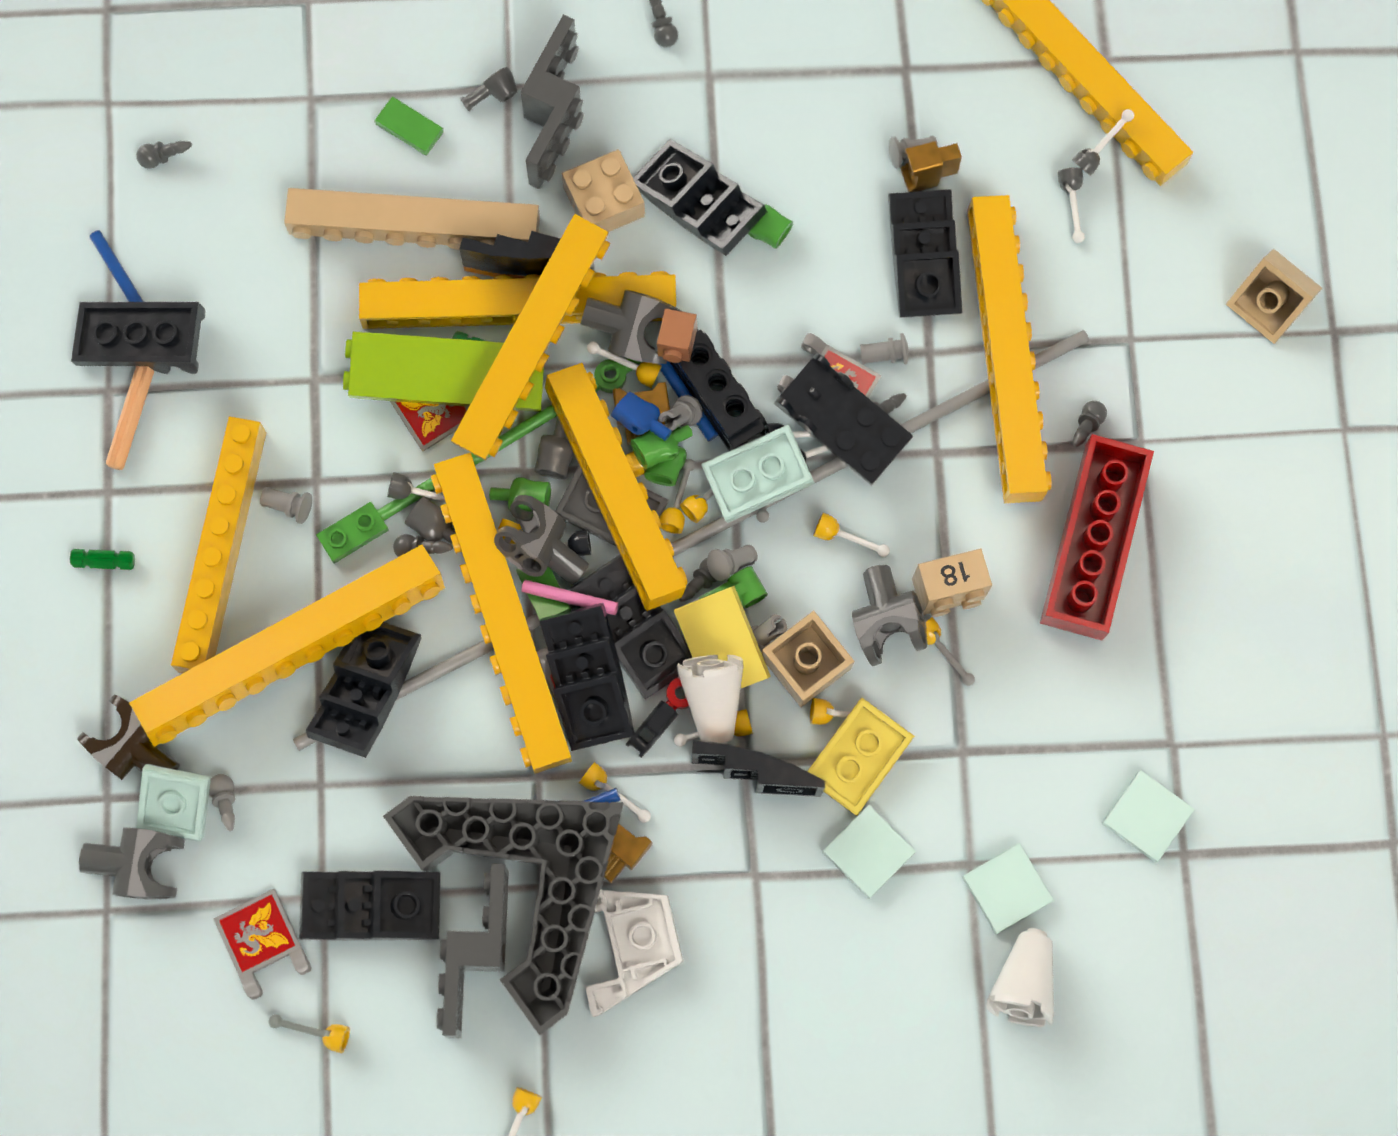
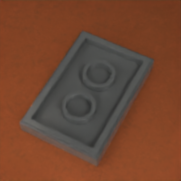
[555,465,669,546]

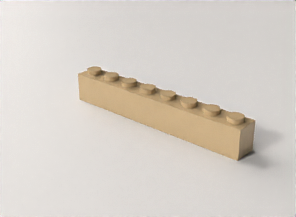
[284,188,540,250]

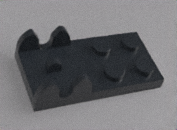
[71,302,206,374]
[774,353,913,486]

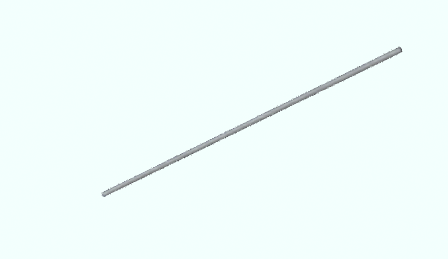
[293,330,1089,751]

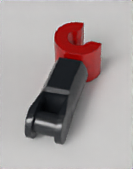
[626,678,689,758]

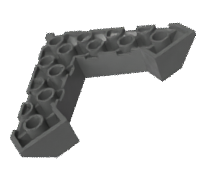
[383,796,624,1035]

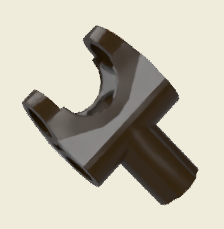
[77,694,180,780]

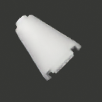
[677,655,744,744]
[986,928,1054,1027]

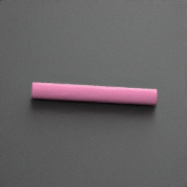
[522,580,618,615]

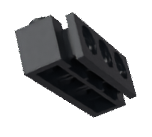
[670,329,767,451]

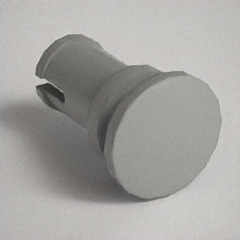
[889,136,938,168]
[860,333,909,364]
[658,395,703,431]
[260,486,312,524]
[707,545,758,581]
[751,614,787,653]

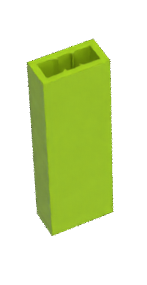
[343,331,544,412]

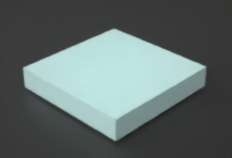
[136,764,211,841]
[1102,770,1195,863]
[822,805,916,899]
[962,843,1054,934]

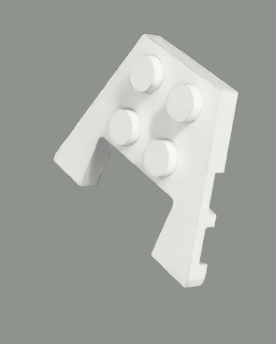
[585,890,684,1017]

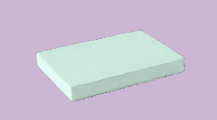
[701,424,815,523]

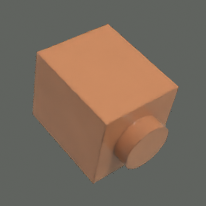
[657,309,698,363]

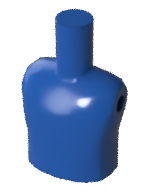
[611,391,672,441]

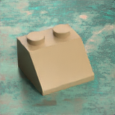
[1226,249,1322,344]

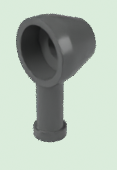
[460,67,517,112]

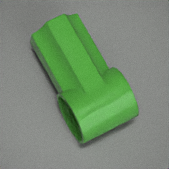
[698,566,768,609]

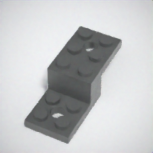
[521,14,584,189]
[436,864,509,1038]

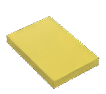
[674,586,771,689]
[807,697,915,816]

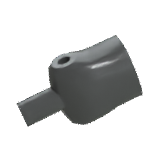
[534,418,574,480]
[405,497,456,545]

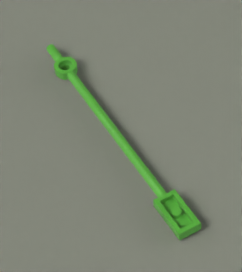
[316,358,642,564]

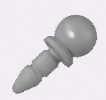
[209,774,236,831]

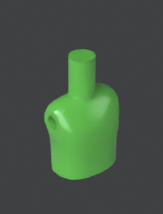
[747,204,793,249]
[631,425,693,470]
[644,427,687,486]
[489,477,551,512]

